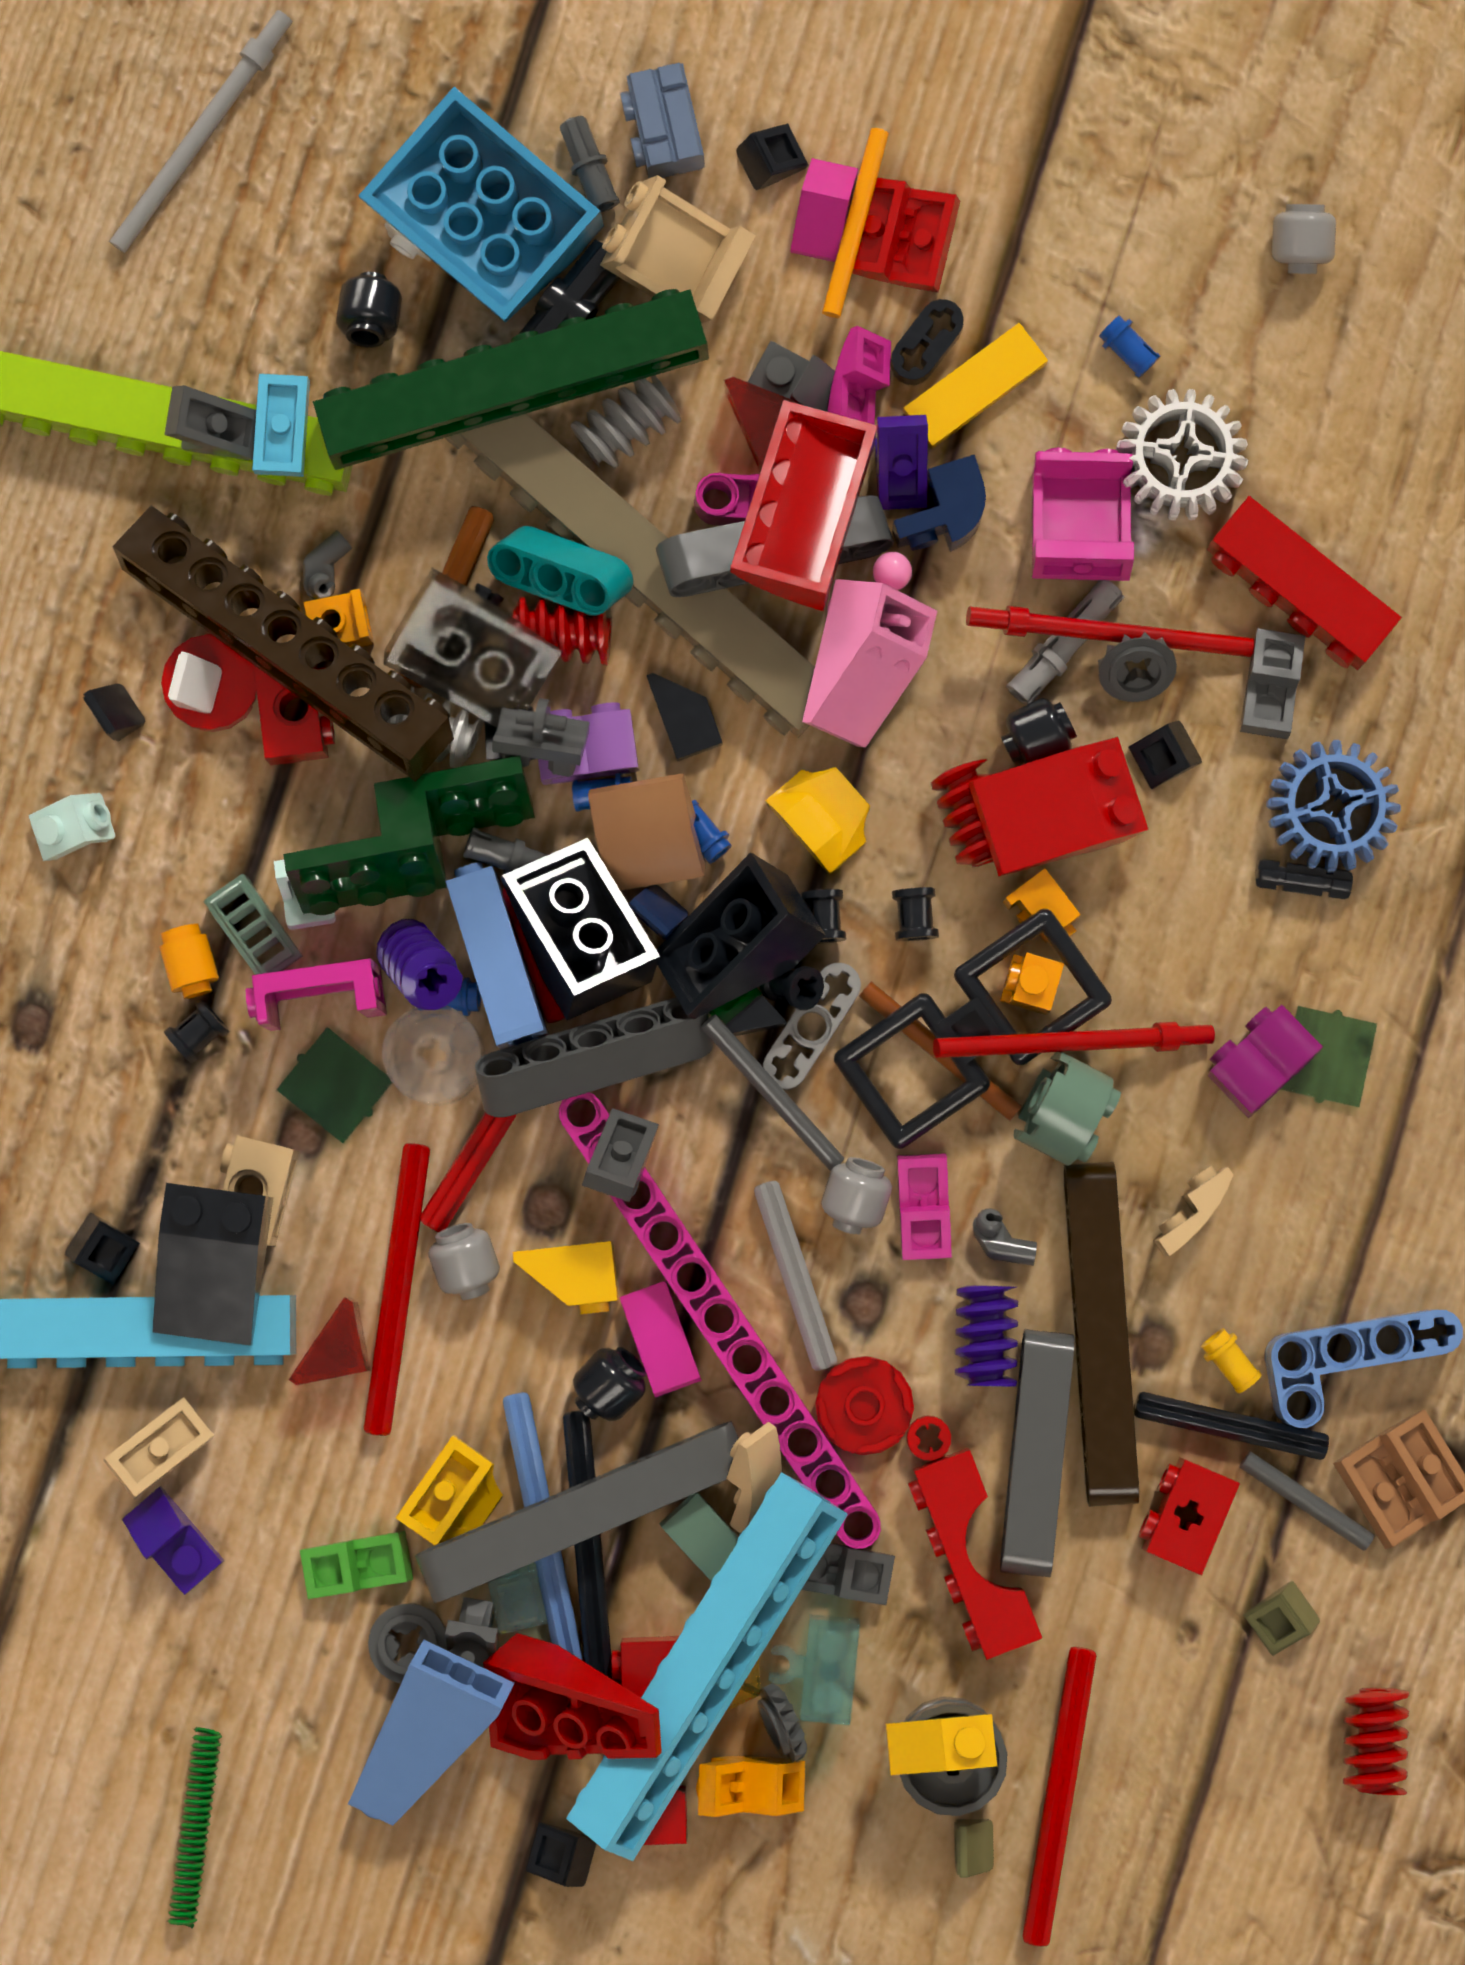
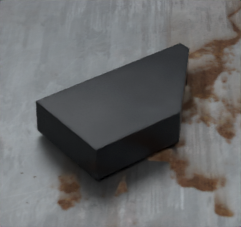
[646,673,723,762]

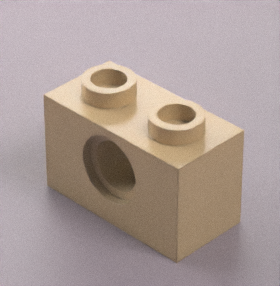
[220,1135,300,1246]

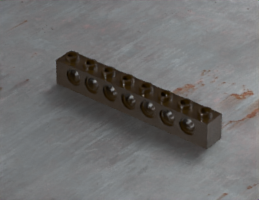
[112,505,454,782]

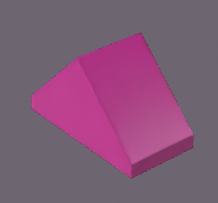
[790,158,858,262]

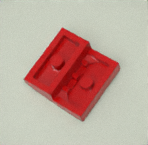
[852,178,960,293]

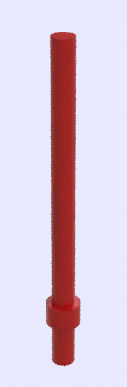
[966,606,1254,657]
[933,1021,1215,1058]

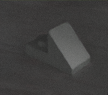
[748,341,835,412]
[164,385,256,460]
[582,1108,659,1202]

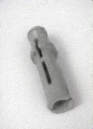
[1006,580,1125,705]

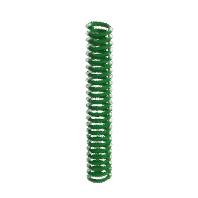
[167,1727,222,1928]

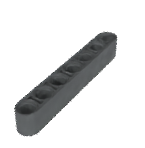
[415,1421,739,1603]

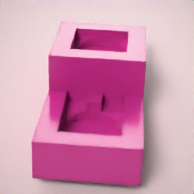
[828,326,891,425]
[897,1153,952,1260]
[619,1280,702,1398]

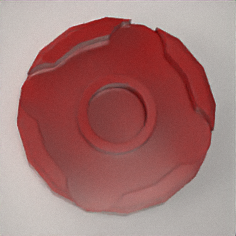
[161,634,257,732]
[815,1356,914,1455]

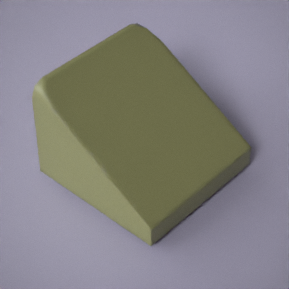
[1244,1581,1320,1656]
[954,1819,994,1878]

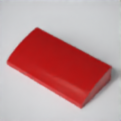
[730,400,878,612]

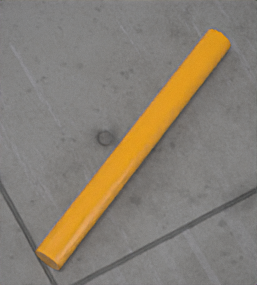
[822,128,889,318]

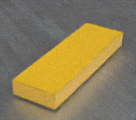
[903,323,1048,449]

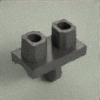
[492,698,590,777]
[445,1597,499,1668]

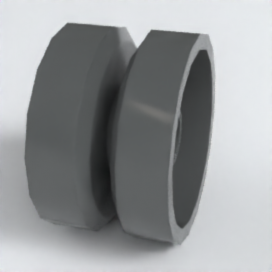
[900,1697,1008,1816]

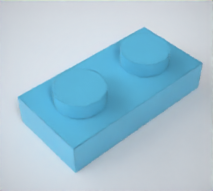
[252,374,310,477]

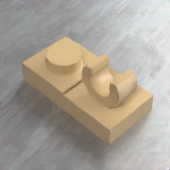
[103,1397,214,1499]

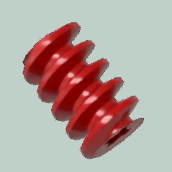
[510,596,612,666]
[931,759,994,868]
[1343,1688,1409,1795]

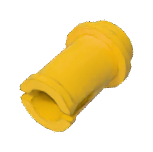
[1201,1328,1262,1394]

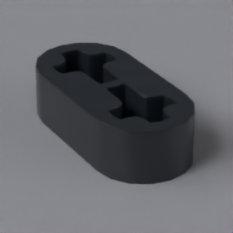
[891,299,964,385]

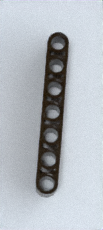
[1063,1162,1139,1507]

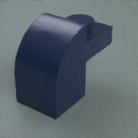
[892,454,986,552]

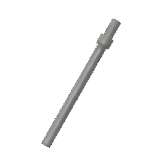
[109,10,293,253]

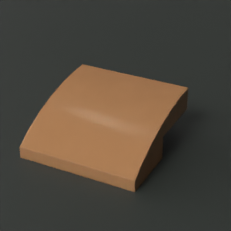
[588,773,706,891]
[1333,1409,1465,1549]

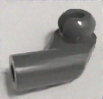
[303,530,352,600]

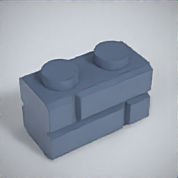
[620,63,705,179]

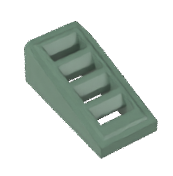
[203,874,303,975]

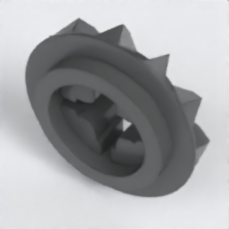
[1098,632,1177,702]
[368,1603,447,1683]
[757,1683,807,1763]

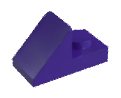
[874,415,928,510]
[122,1486,225,1595]

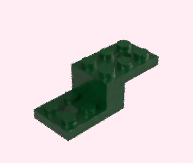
[283,756,535,915]

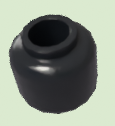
[336,271,402,348]
[1001,698,1077,764]
[573,1347,646,1421]

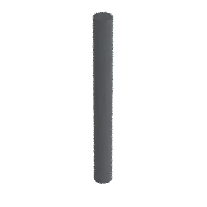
[701,1014,844,1171]

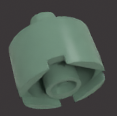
[1013,1052,1121,1166]

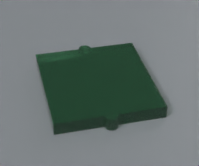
[1280,1006,1377,1108]
[277,1027,394,1144]

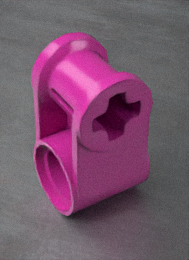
[694,473,760,526]

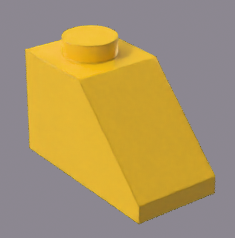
[512,1241,619,1315]
[885,1714,997,1775]

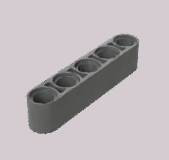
[656,495,894,597]
[475,997,713,1117]
[1000,1329,1075,1578]

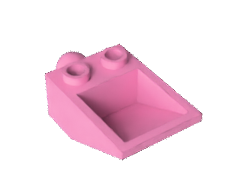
[802,552,937,748]

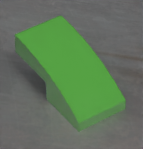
[300,1531,413,1599]

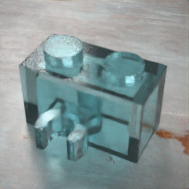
[768,1614,860,1725]

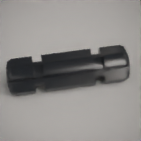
[1255,859,1353,900]

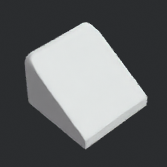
[168,651,222,714]

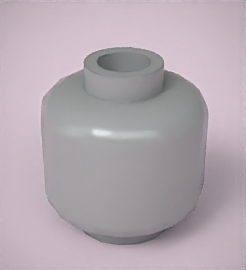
[1272,204,1336,274]
[821,1157,892,1234]
[428,1223,500,1300]

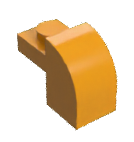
[696,1756,805,1817]

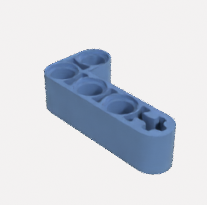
[1265,1310,1463,1428]

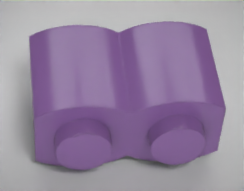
[538,702,639,785]

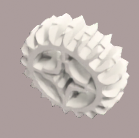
[1116,389,1248,521]

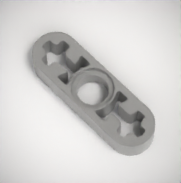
[763,963,861,1090]

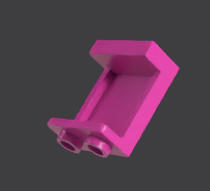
[1032,447,1134,581]
[246,958,387,1031]

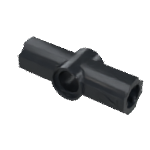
[519,239,620,334]

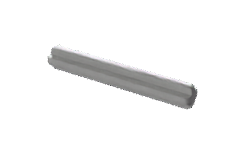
[754,1181,837,1371]

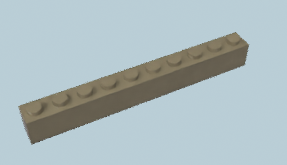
[445,414,815,738]

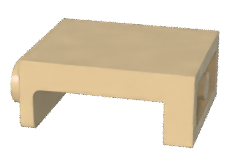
[600,175,756,323]

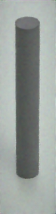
[1239,1451,1375,1551]

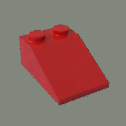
[968,737,1149,877]

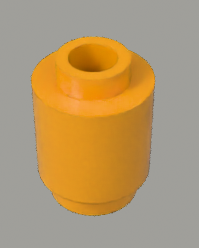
[159,923,219,999]

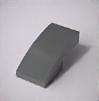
[1240,628,1305,740]
[801,1543,895,1605]

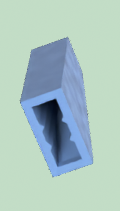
[445,862,549,1049]
[348,1640,514,1826]

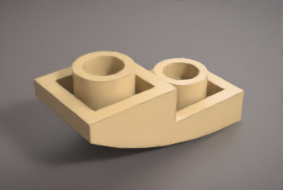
[1153,1165,1233,1257]
[726,1422,782,1533]

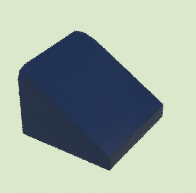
[629,885,688,940]

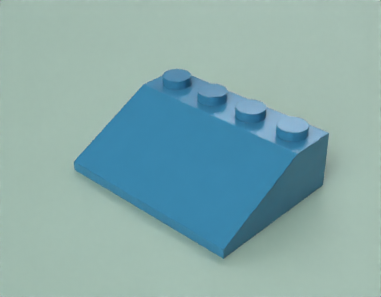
[358,87,604,323]

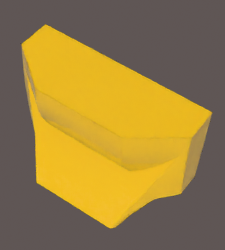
[765,767,870,875]
[396,1435,503,1546]

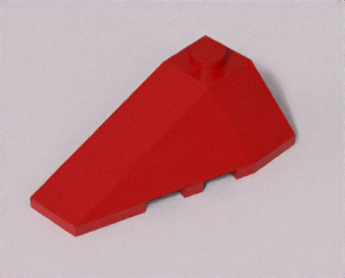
[483,1633,662,1760]

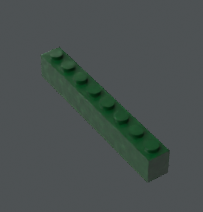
[313,289,709,470]

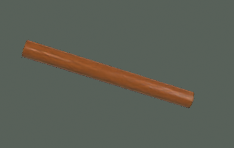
[859,981,1022,1121]

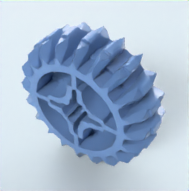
[1266,740,1401,873]

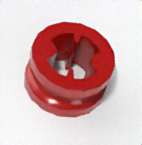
[907,1416,951,1461]

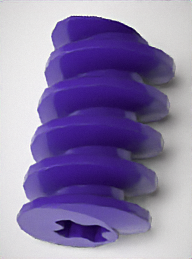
[376,919,463,1011]
[955,1285,1018,1387]

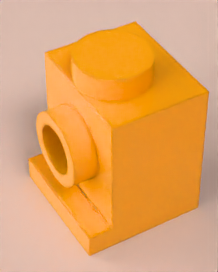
[303,589,374,647]
[1003,868,1081,949]
[1000,952,1064,1015]

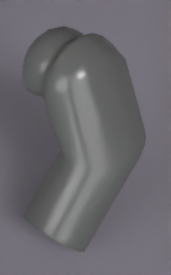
[973,1208,1037,1266]

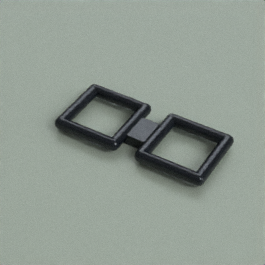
[834,909,1112,1149]

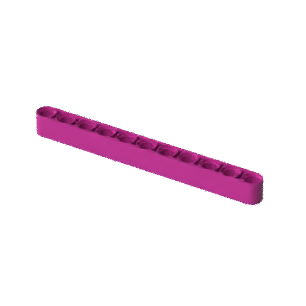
[559,1092,881,1549]

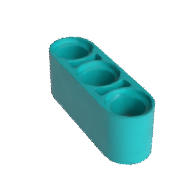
[487,526,633,616]

